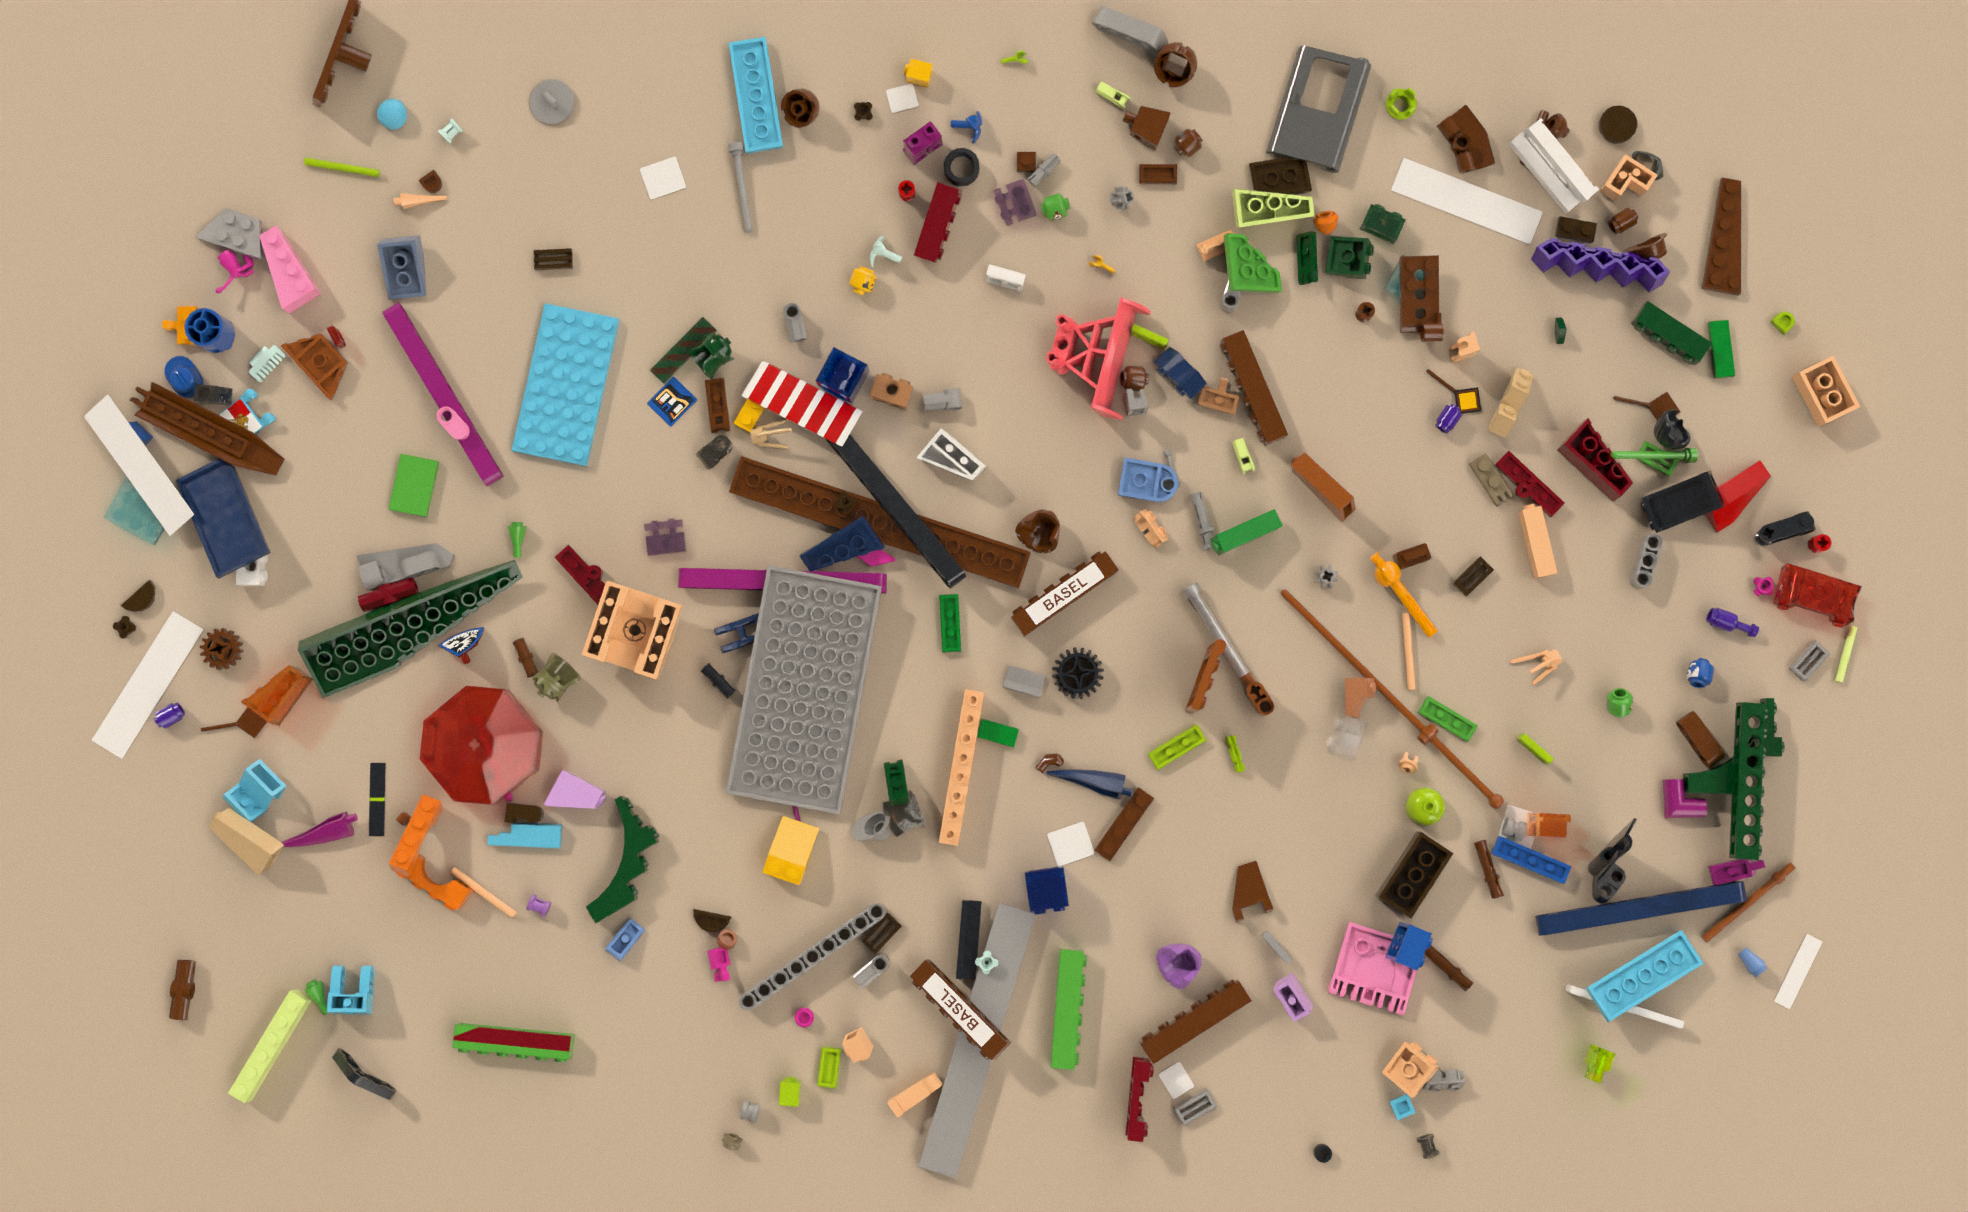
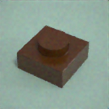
[1017,152,1036,172]

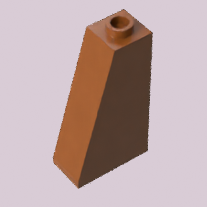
[1291,452,1356,522]

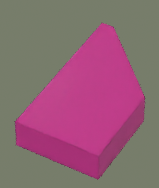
[856,550,896,567]

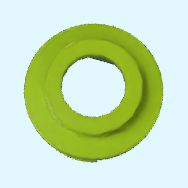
[1385,87,1417,120]

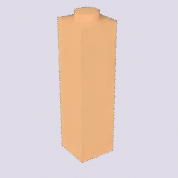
[1518,504,1557,579]

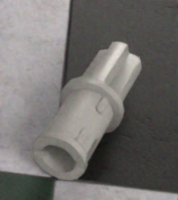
[1027,154,1061,187]

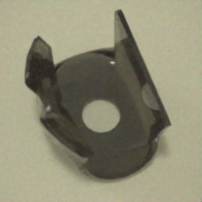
[883,790,925,837]

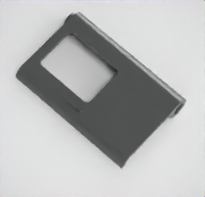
[1266,46,1372,173]

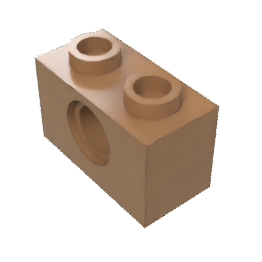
[869,373,913,410]

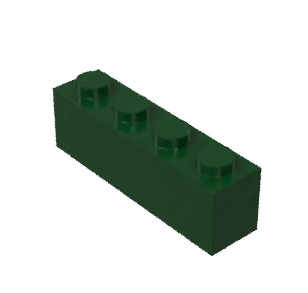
[1631,301,1712,365]

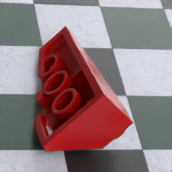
[1705,460,1771,533]

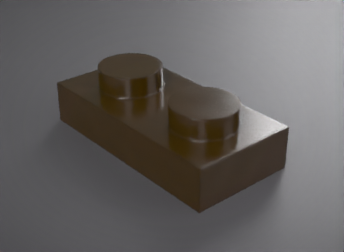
[1555,216,1597,243]

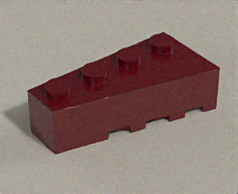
[914,182,962,263]

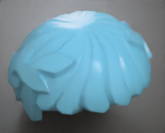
[377,99,408,130]

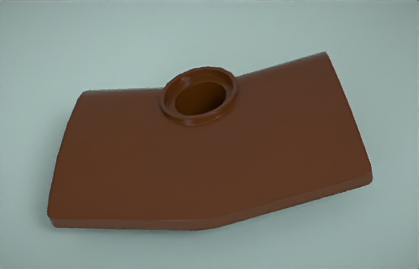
[1437,105,1495,174]

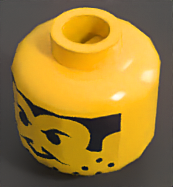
[849,266,877,295]

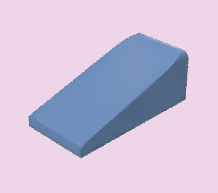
[605,918,645,962]

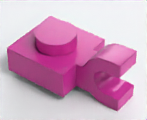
[707,947,731,982]

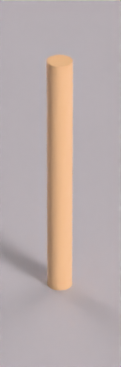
[1402,613,1415,690]
[450,867,517,919]

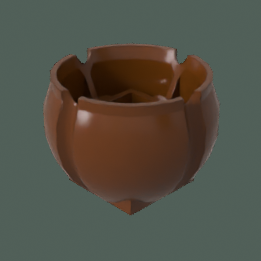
[1154,42,1197,87]

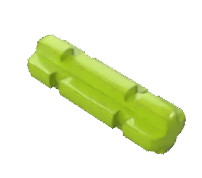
[1225,735,1246,773]

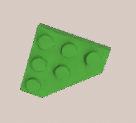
[1224,233,1282,293]

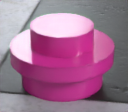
[795,1008,814,1027]

